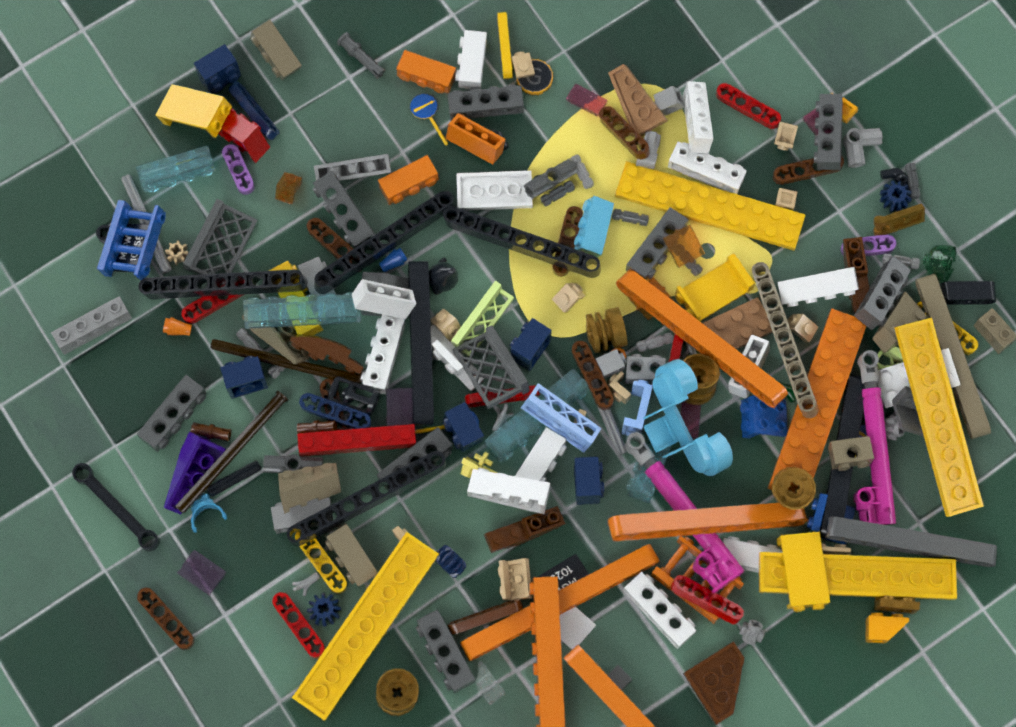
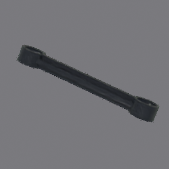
[72,463,160,551]

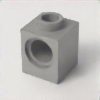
[653,86,685,116]
[596,349,627,379]

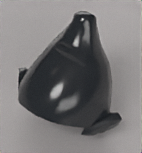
[429,257,458,295]

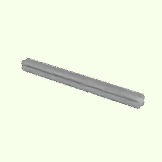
[122,174,172,274]
[578,349,627,456]

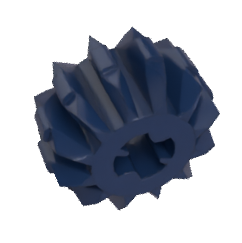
[880,180,912,213]
[435,545,467,578]
[307,593,341,627]

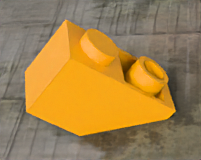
[866,613,909,644]

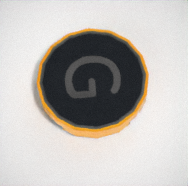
[517,59,553,95]

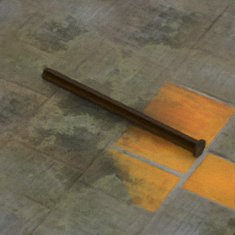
[210,339,362,384]
[176,391,288,513]

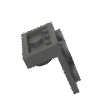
[892,386,924,436]

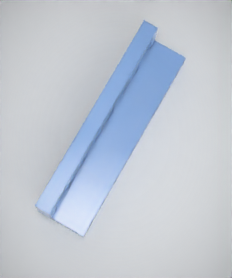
[521,383,601,453]

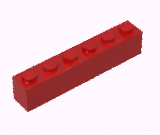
[297,424,416,457]

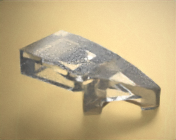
[476,662,506,706]

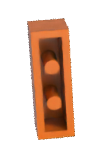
[396,50,456,94]
[446,113,505,165]
[378,155,439,205]

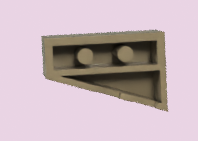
[250,20,302,80]
[872,291,928,353]
[278,463,341,514]
[323,523,378,587]

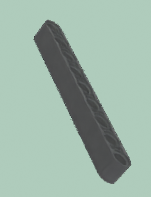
[826,517,997,567]

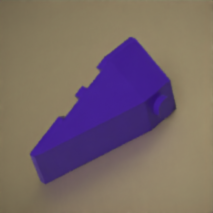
[164,431,226,515]

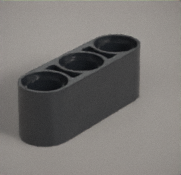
[940,281,996,305]

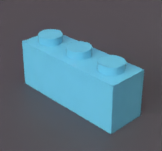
[574,196,614,257]

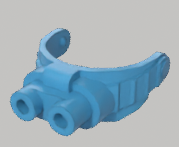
[191,494,227,533]

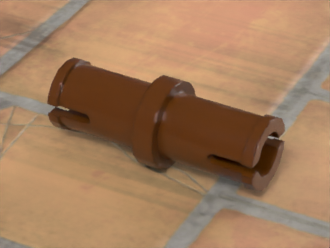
[297,420,337,434]
[191,422,232,441]

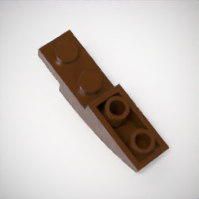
[843,237,869,315]
[290,334,364,374]
[484,506,565,553]

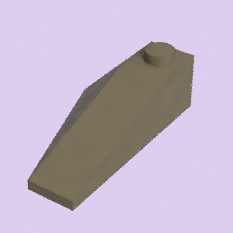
[242,296,309,364]

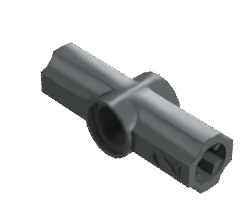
[524,159,578,199]
[263,454,323,473]

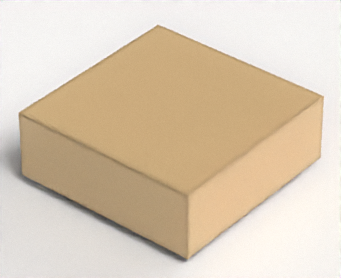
[775,188,798,211]

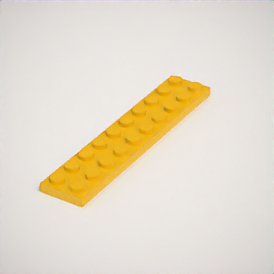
[615,161,805,251]
[894,317,984,517]
[292,532,439,721]
[759,552,957,600]

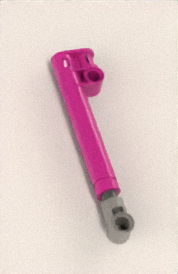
[853,350,896,525]
[625,432,745,594]

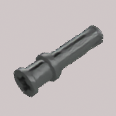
[337,32,385,79]

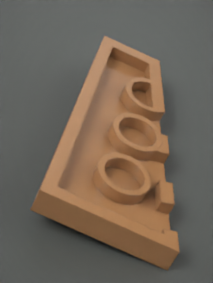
[608,64,668,136]

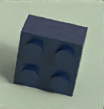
[193,44,241,94]
[510,318,552,371]
[220,356,268,399]
[442,402,484,452]
[574,457,604,505]

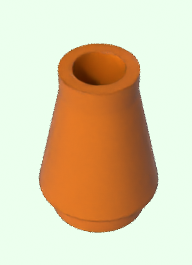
[163,317,192,336]

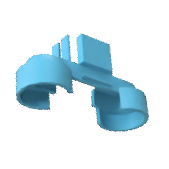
[643,359,733,476]

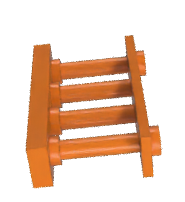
[651,536,744,624]

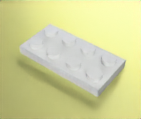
[457,171,533,211]
[877,348,961,408]

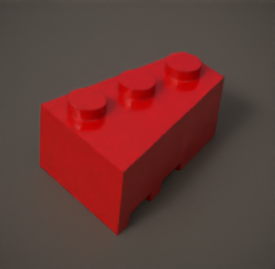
[218,108,270,163]

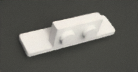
[431,325,484,391]

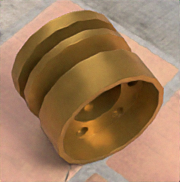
[586,307,628,353]
[683,354,720,405]
[772,467,816,510]
[376,669,419,716]

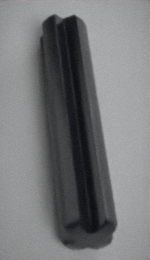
[207,460,261,497]

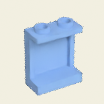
[621,380,653,436]

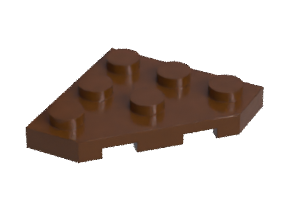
[683,641,745,725]

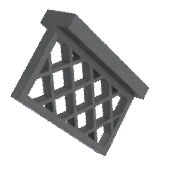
[183,199,258,285]
[452,325,530,409]

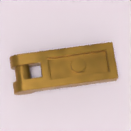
[874,203,925,236]

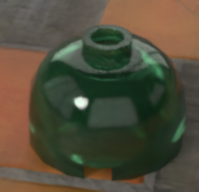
[923,244,957,282]

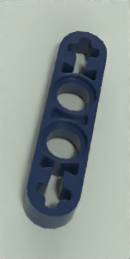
[229,81,280,140]
[299,393,371,429]

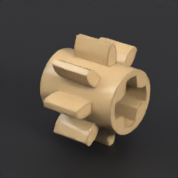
[165,240,189,265]

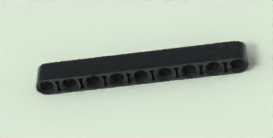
[314,191,454,294]
[443,206,601,278]
[408,261,434,425]
[138,269,308,299]
[820,374,865,541]
[287,451,446,546]

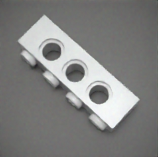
[683,81,713,154]
[623,572,696,650]

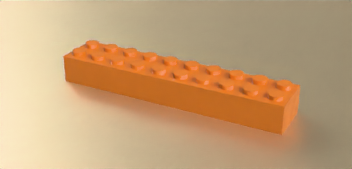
[767,308,866,493]

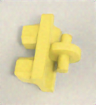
[460,452,498,478]

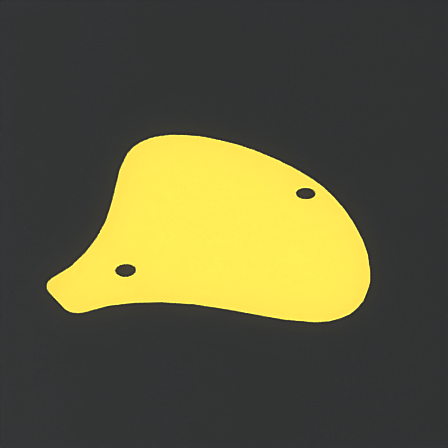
[509,84,772,338]

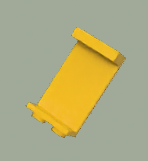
[155,84,232,138]
[675,253,755,321]
[777,532,830,612]

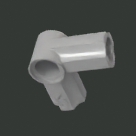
[843,128,882,168]

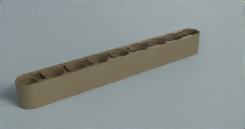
[752,262,819,418]
[915,274,991,439]

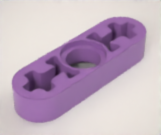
[222,144,254,195]
[840,235,896,256]

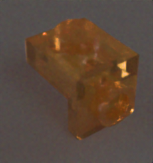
[275,172,302,204]

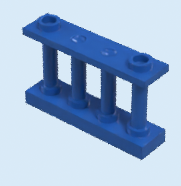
[97,200,166,281]

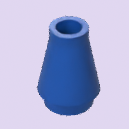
[379,248,408,272]

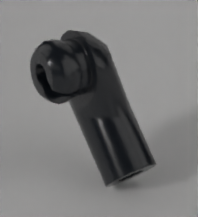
[880,168,908,184]

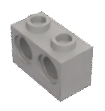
[625,354,666,385]

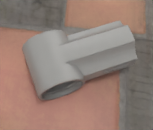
[636,131,661,170]

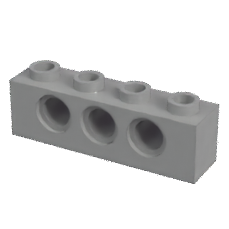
[314,154,392,181]
[51,296,132,355]

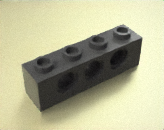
[448,84,524,121]
[814,94,843,170]
[313,171,374,246]
[626,207,689,280]
[854,256,911,330]
[137,375,206,452]
[377,427,453,495]
[415,609,475,694]

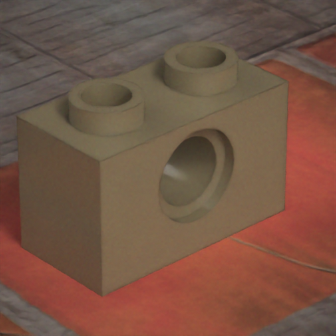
[974,308,1016,354]
[828,436,874,471]

